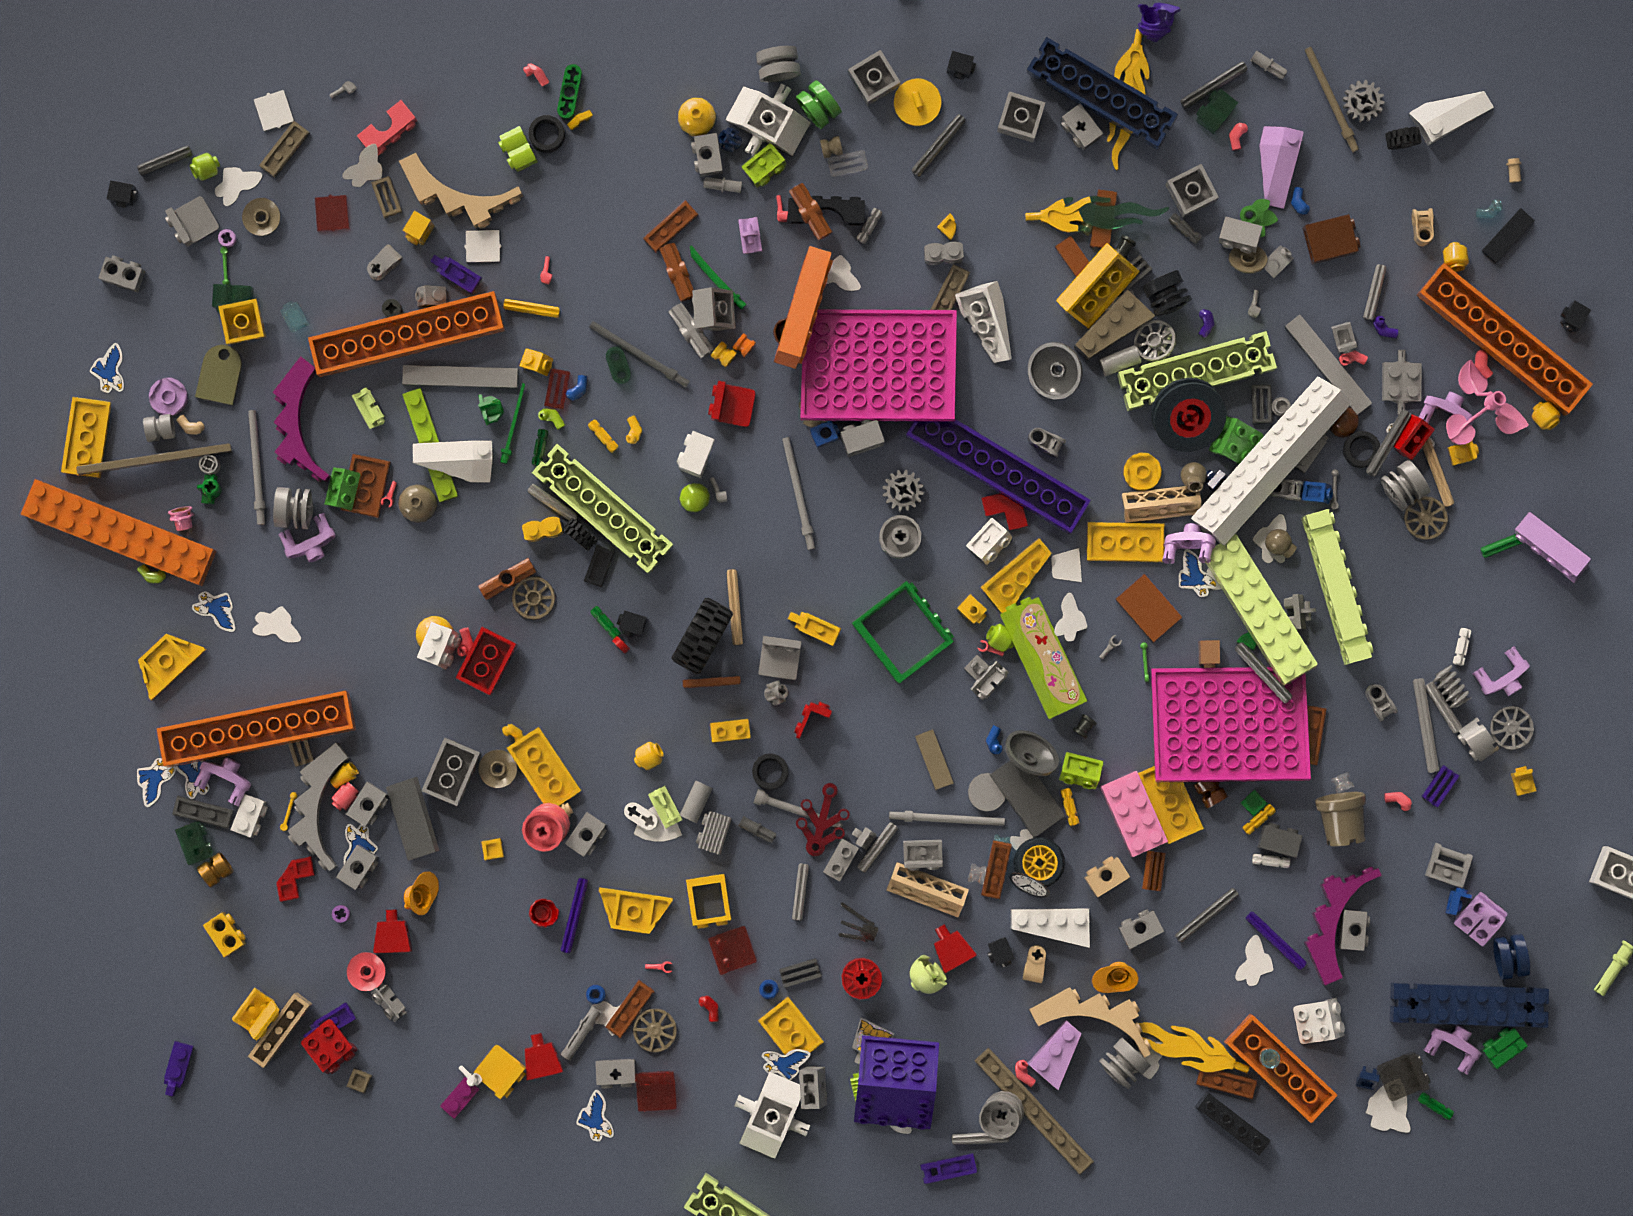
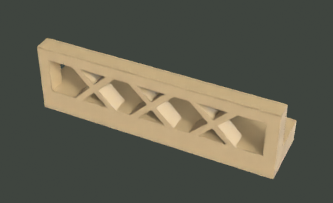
[1122,486,1201,523]
[887,862,969,917]

